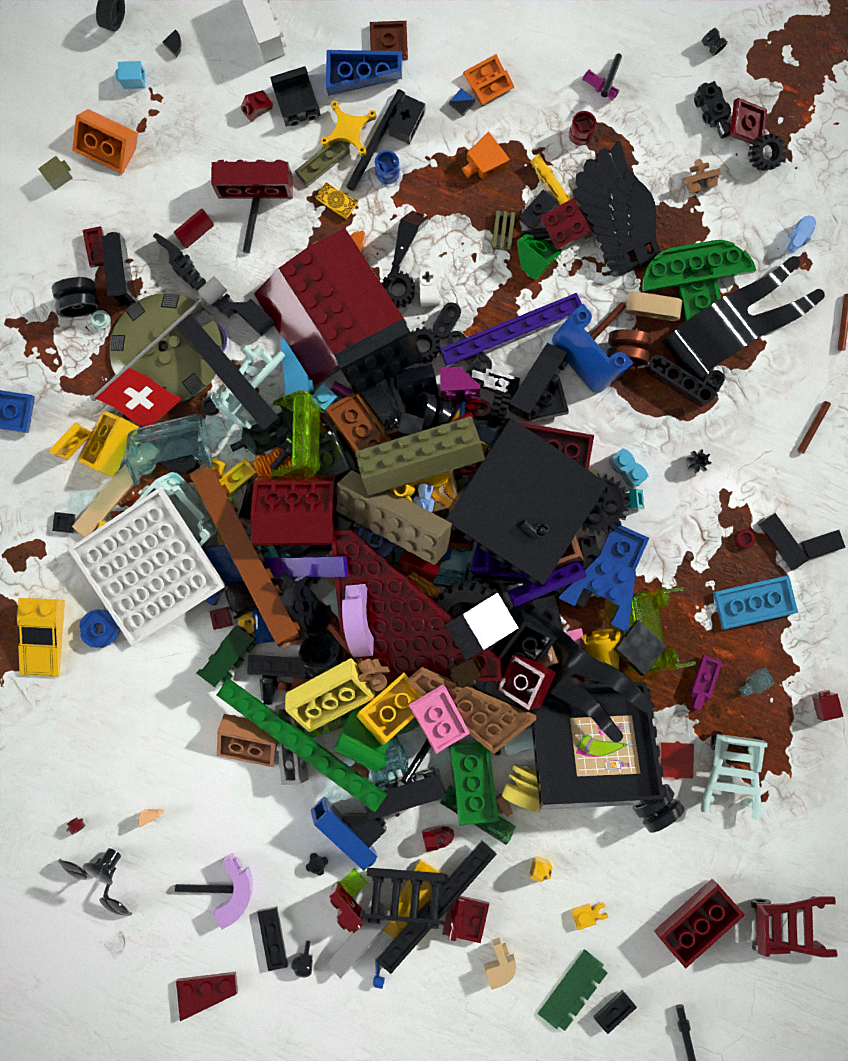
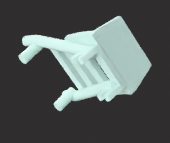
[210,345,285,429]

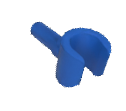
[373,958,385,989]

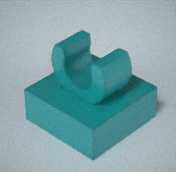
[624,489,644,510]

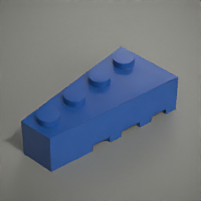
[326,50,403,96]

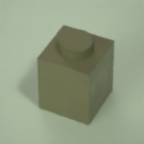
[38,156,73,190]

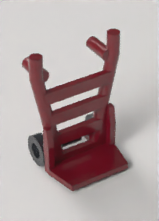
[751,896,838,958]

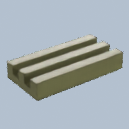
[492,211,515,251]

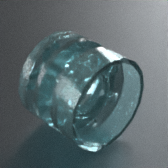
[370,736,409,785]

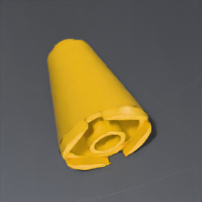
[582,629,621,669]

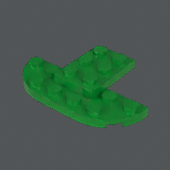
[642,240,756,321]

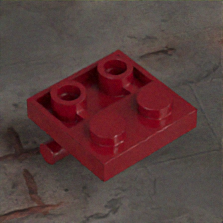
[442,896,489,944]

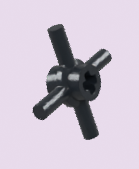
[270,421,312,471]

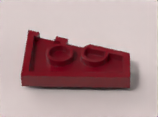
[176,972,238,1021]

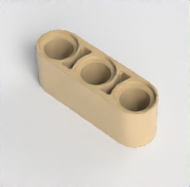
[625,292,682,321]

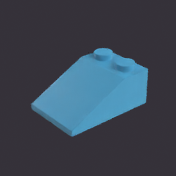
[280,338,316,403]

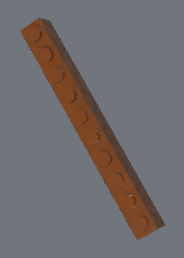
[189,464,301,647]

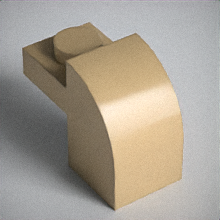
[484,937,516,990]

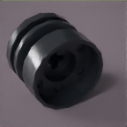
[299,633,343,679]

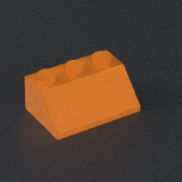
[72,109,138,174]

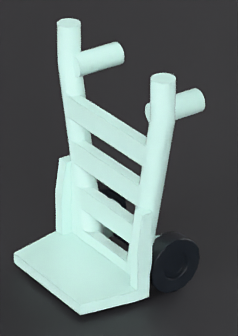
[701,731,768,820]

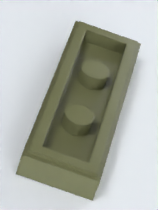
[295,141,350,187]

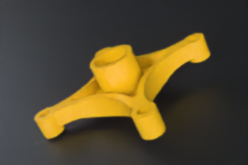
[320,101,377,157]

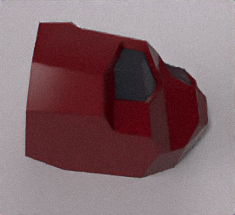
[422,826,455,852]

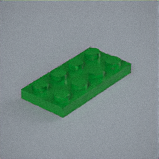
[449,742,499,826]

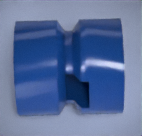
[375,150,400,185]

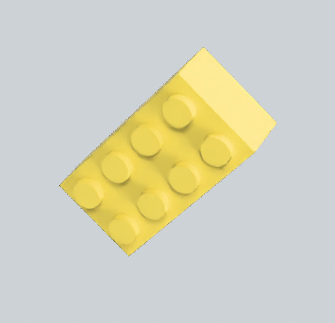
[285,658,375,732]

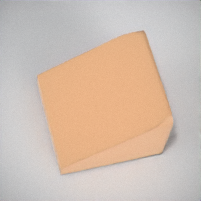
[139,809,164,827]

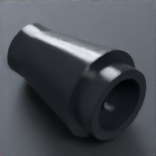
[259,675,279,705]

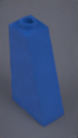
[311,796,378,871]

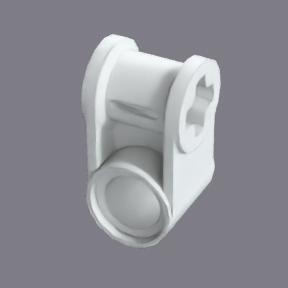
[419,269,440,307]

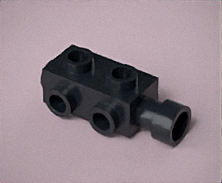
[694,81,731,139]

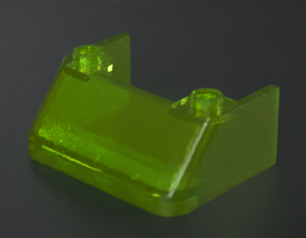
[271,390,321,476]
[624,587,696,671]

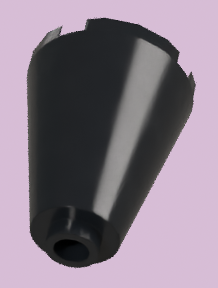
[224,580,277,620]

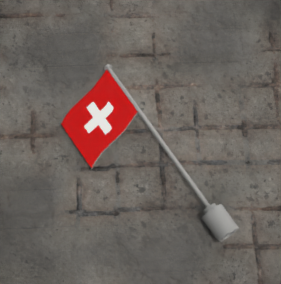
[90,276,227,428]

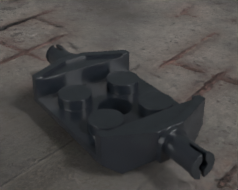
[230,405,310,456]
[280,572,333,637]

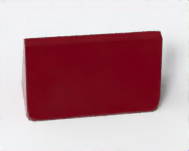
[173,208,214,248]

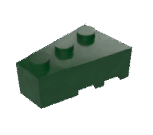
[196,625,257,687]

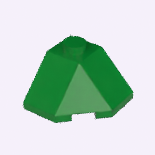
[517,234,562,280]

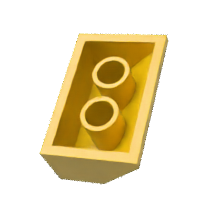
[78,410,139,478]

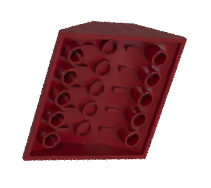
[254,228,407,387]

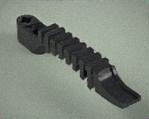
[153,233,276,337]

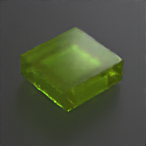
[340,868,368,897]

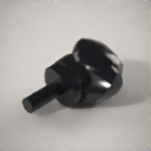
[291,940,313,978]

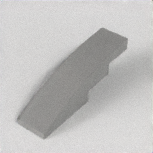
[327,902,391,979]

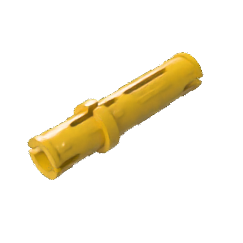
[530,155,570,205]

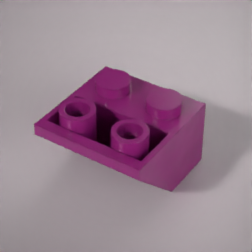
[440,367,480,402]

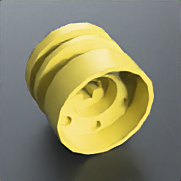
[501,764,540,813]

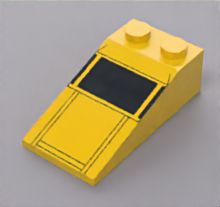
[17,598,65,677]

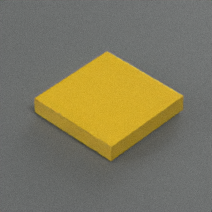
[49,422,92,461]

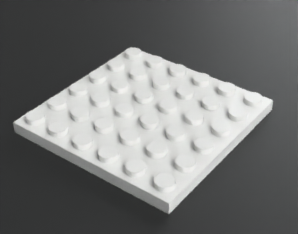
[68,487,226,646]

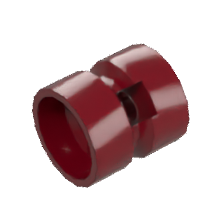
[569,111,597,146]

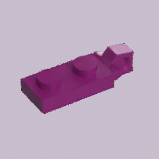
[690,655,722,711]

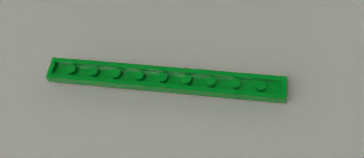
[216,678,388,812]

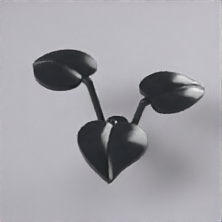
[58,848,132,916]

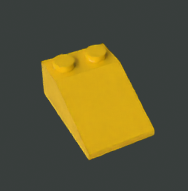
[356,673,423,746]

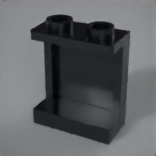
[270,66,321,126]

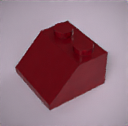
[497,655,556,710]

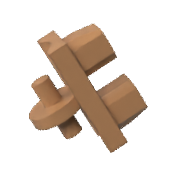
[681,159,721,193]
[358,659,390,691]

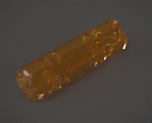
[406,571,441,598]

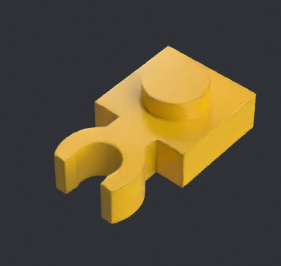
[571,902,608,930]

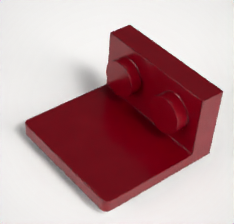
[541,198,593,250]

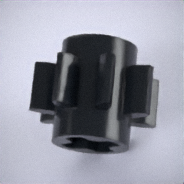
[686,449,712,473]

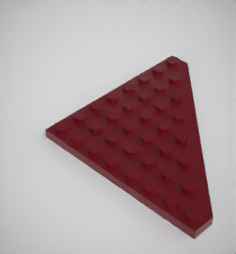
[332,529,502,685]

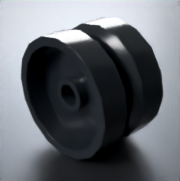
[51,277,100,318]
[409,391,452,431]
[633,784,685,833]

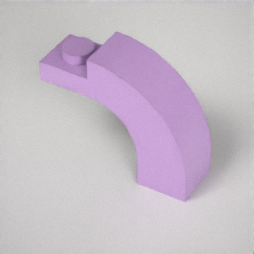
[342,584,374,657]
[213,853,253,930]

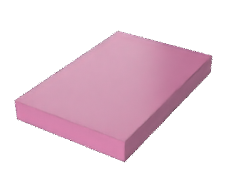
[409,685,470,754]

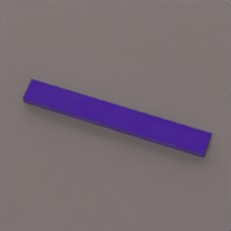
[439,293,582,367]

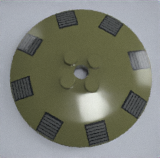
[110,293,222,404]

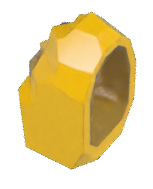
[529,856,553,883]

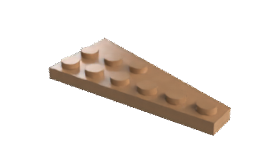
[408,667,536,754]

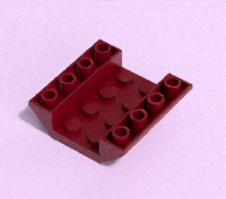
[251,475,336,545]

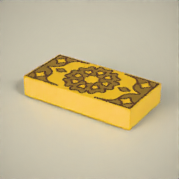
[316,182,357,220]

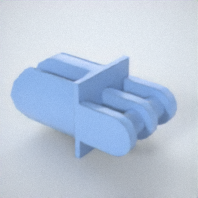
[787,215,816,253]

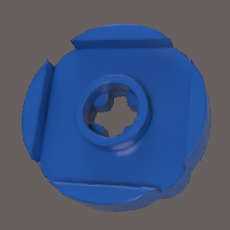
[79,609,120,648]

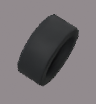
[96,0,125,32]

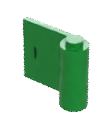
[333,703,391,773]

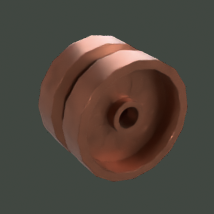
[606,329,651,367]

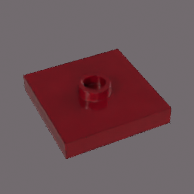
[730,98,767,145]

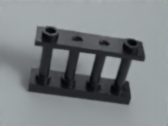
[362,867,448,929]

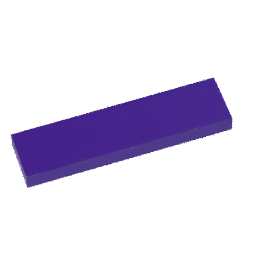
[507,562,587,607]

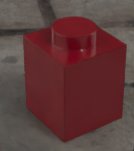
[812,690,844,721]

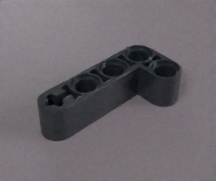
[645,355,725,406]

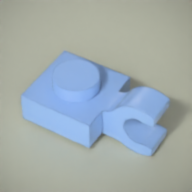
[413,483,435,512]

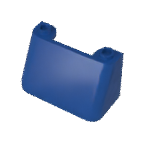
[552,304,633,393]

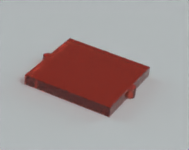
[661,741,694,780]

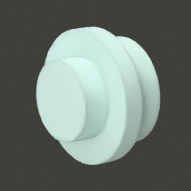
[91,310,111,330]

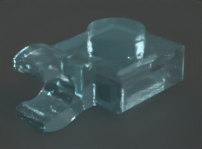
[739,667,776,696]

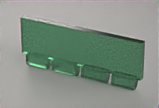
[538,949,608,1031]

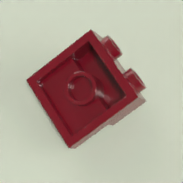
[329,881,364,933]

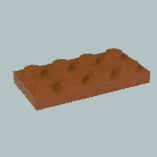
[325,393,393,455]

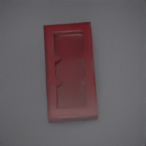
[82,226,104,268]

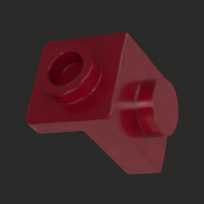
[241,90,273,122]

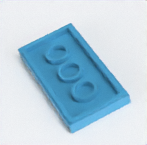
[713,575,798,630]

